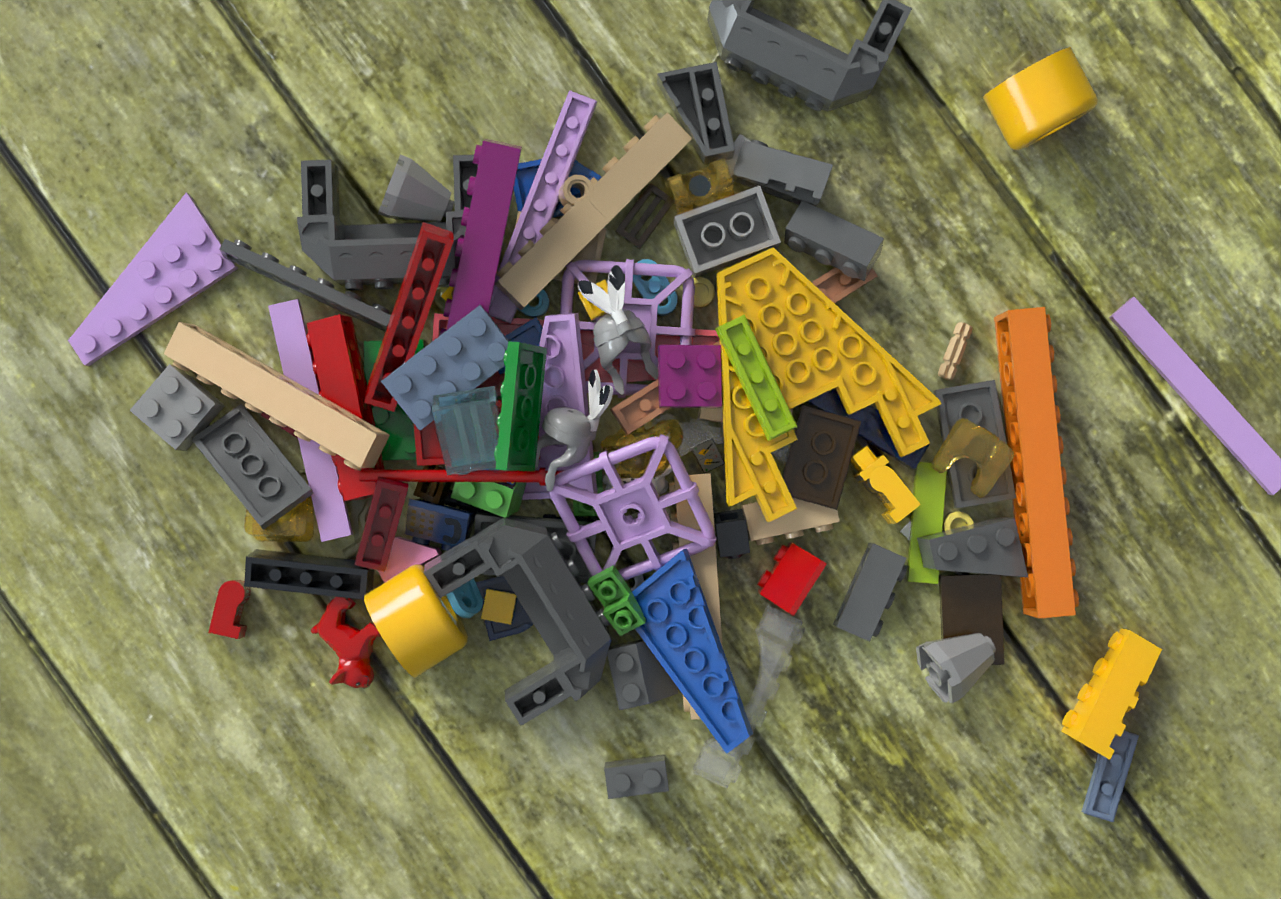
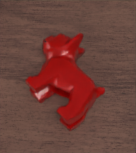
[311,597,381,689]

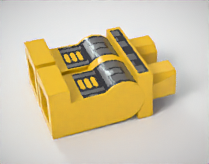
[851,446,921,524]

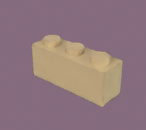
[741,498,840,545]

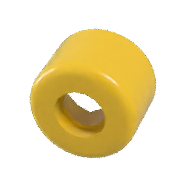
[983,47,1098,150]
[364,564,468,678]

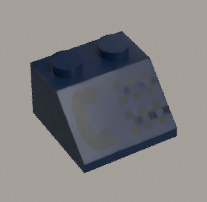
[405,499,476,551]

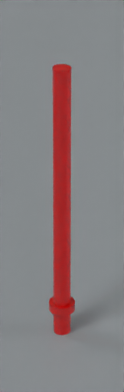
[359,467,564,486]

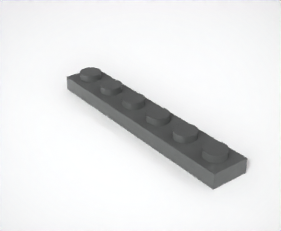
[219,239,391,332]

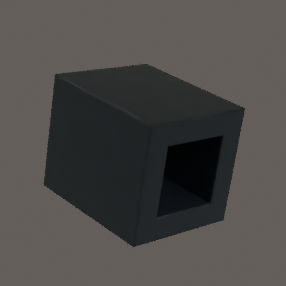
[713,509,750,559]

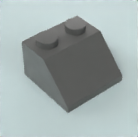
[607,639,678,710]

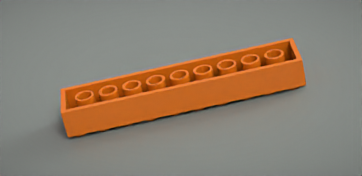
[994,307,1079,618]

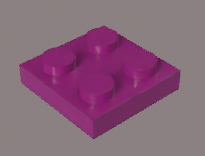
[658,345,722,408]

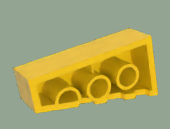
[1061,628,1162,760]

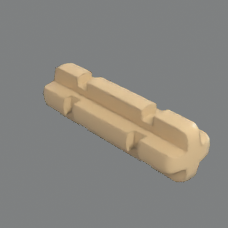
[938,322,973,380]

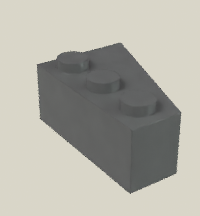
[657,62,735,164]
[730,140,833,206]
[917,517,1028,577]

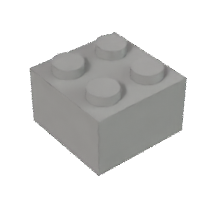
[130,364,225,451]

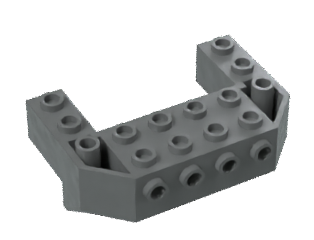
[707,0,912,112]
[297,155,478,291]
[424,517,611,726]

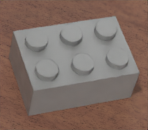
[674,186,781,278]

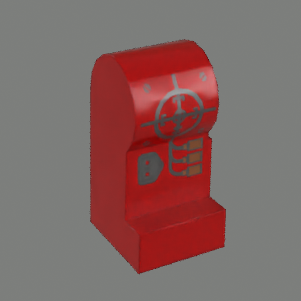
[208,580,251,639]

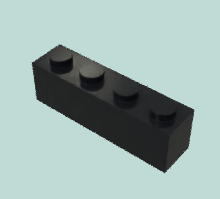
[244,549,375,600]

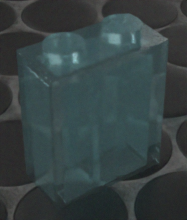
[432,386,501,475]

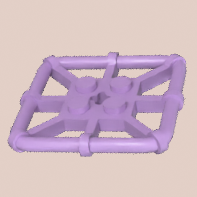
[560,259,696,398]
[550,434,717,580]

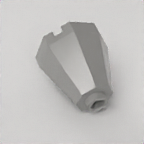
[378,154,454,222]
[916,633,996,703]

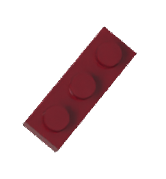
[355,476,409,572]

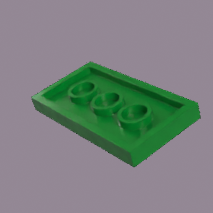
[363,339,425,461]
[494,341,547,471]

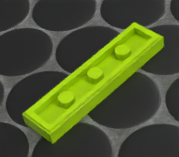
[715,315,797,441]
[906,462,947,584]

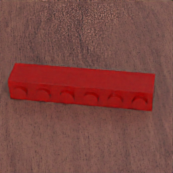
[364,222,454,412]
[306,314,384,501]

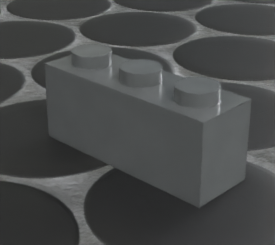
[784,200,884,281]
[833,543,908,642]

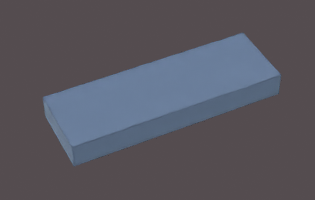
[1081,730,1139,822]

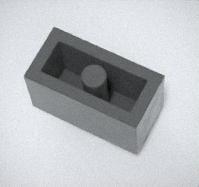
[604,755,669,799]

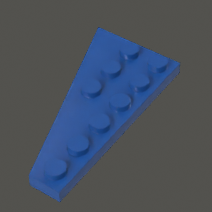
[632,548,753,754]

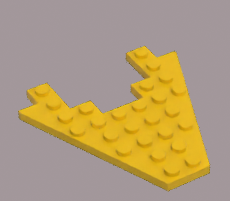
[717,247,941,522]

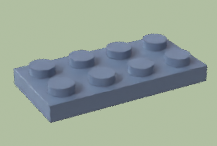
[381,305,509,430]

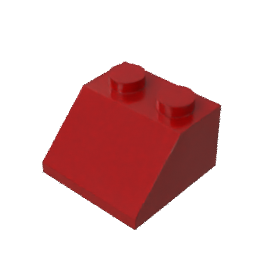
[757,542,827,616]

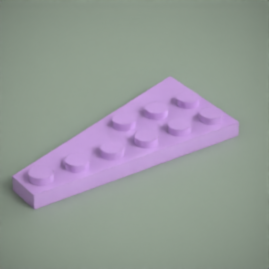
[68,192,238,366]
[522,313,598,500]

